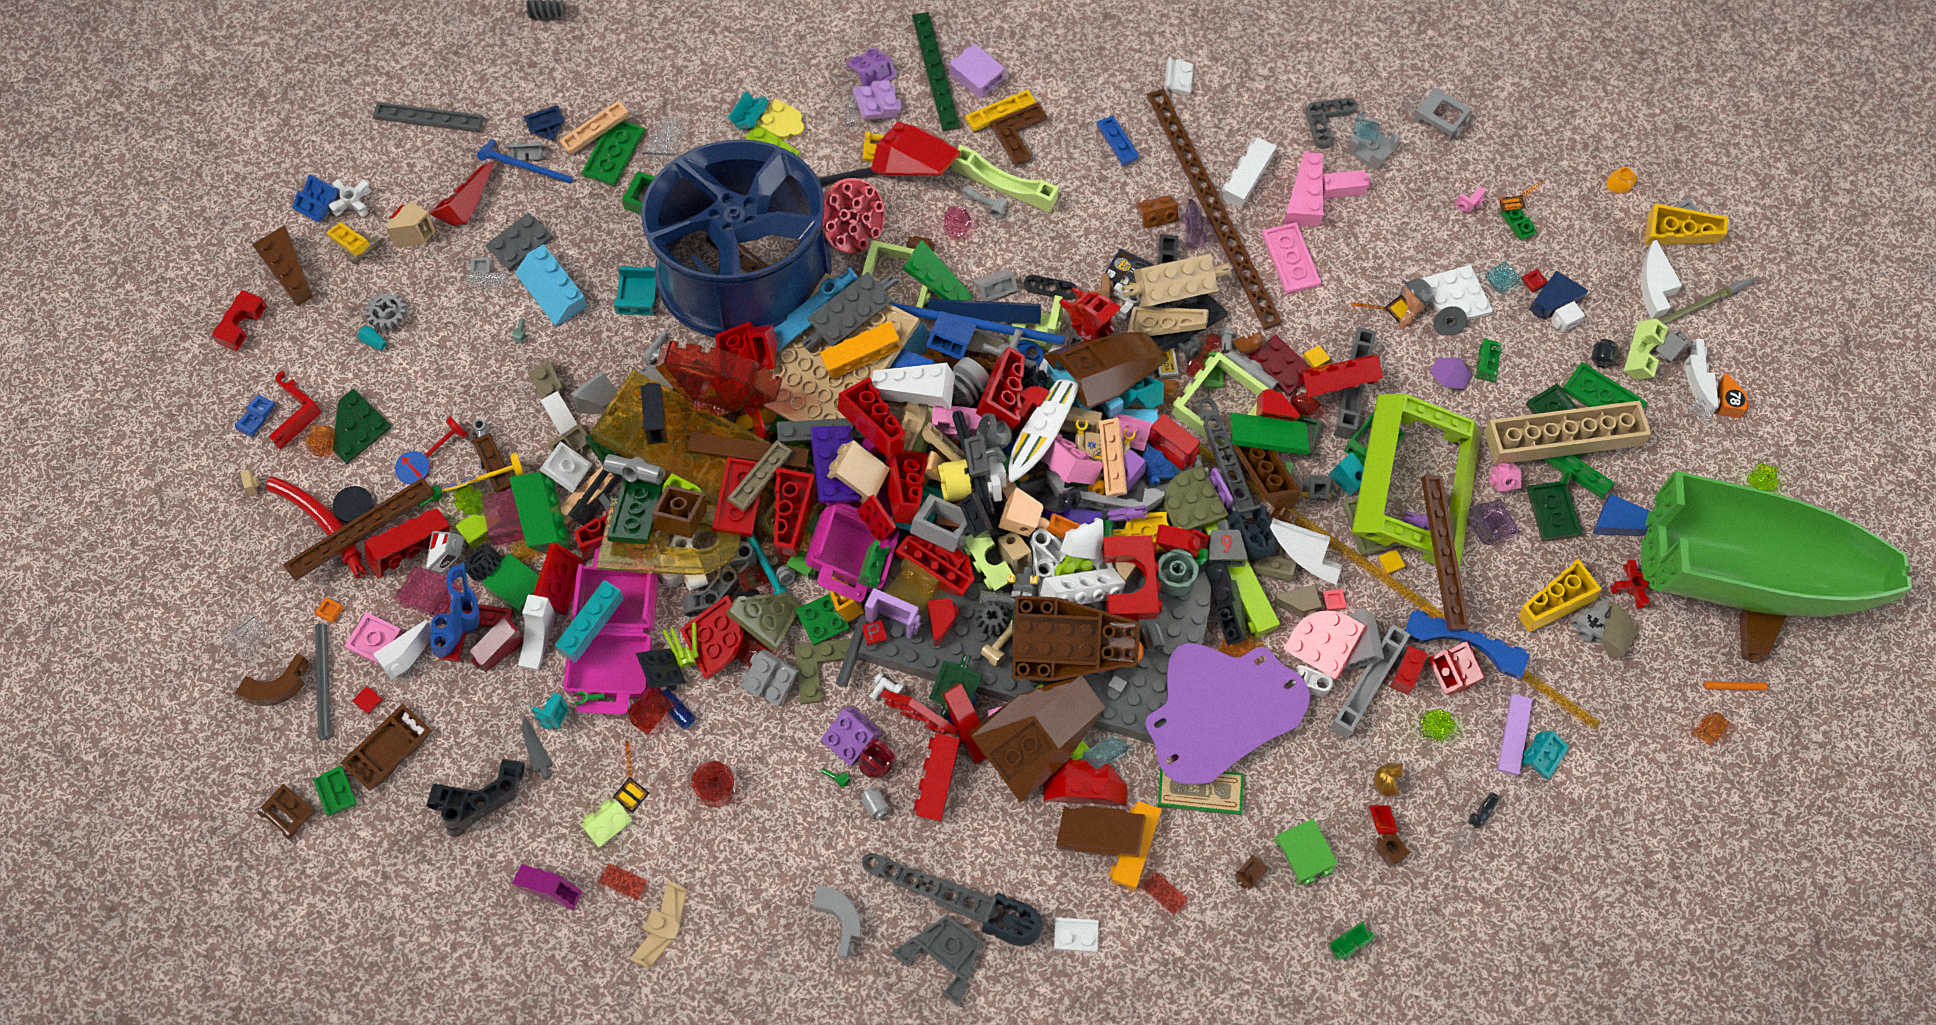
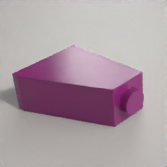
[512,864,582,911]

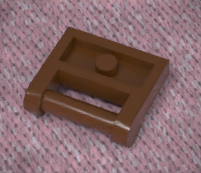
[257,783,315,840]

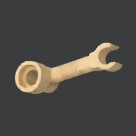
[981,621,1013,667]

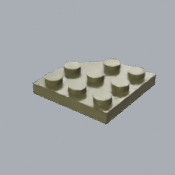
[1163,465,1229,530]

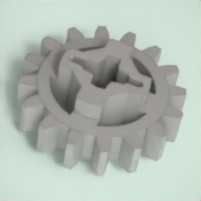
[365,291,408,331]

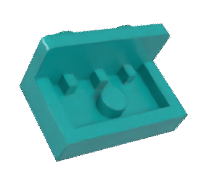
[728,91,769,130]

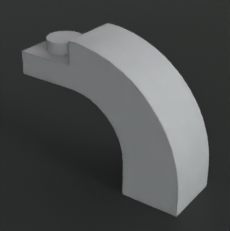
[813,885,861,961]

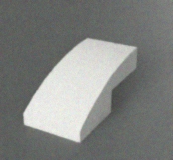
[540,391,577,435]

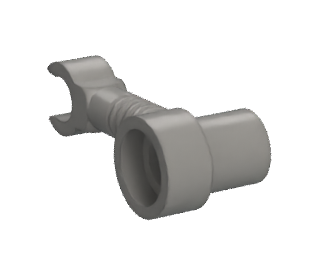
[961,186,1008,219]
[473,419,490,469]

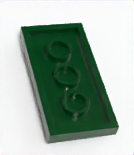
[1526,383,1591,459]
[607,479,664,545]

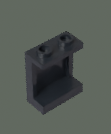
[958,492,1012,538]

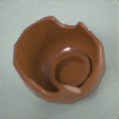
[1233,331,1263,355]

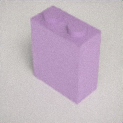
[949,43,1005,99]

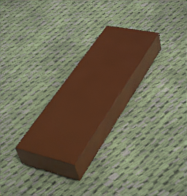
[472,433,511,494]

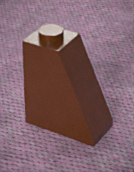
[1739,610,1786,663]

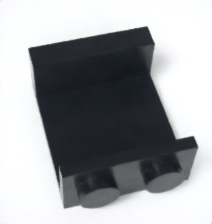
[1019,476,1081,513]

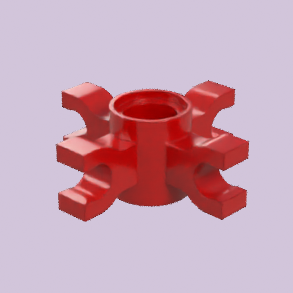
[1610,559,1650,610]

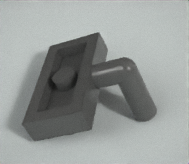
[964,434,1006,478]

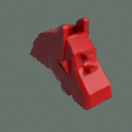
[1059,288,1122,341]

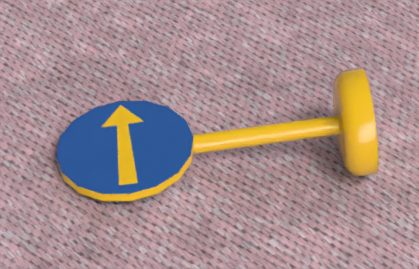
[442,452,524,491]

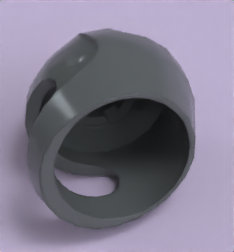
[976,413,1011,450]

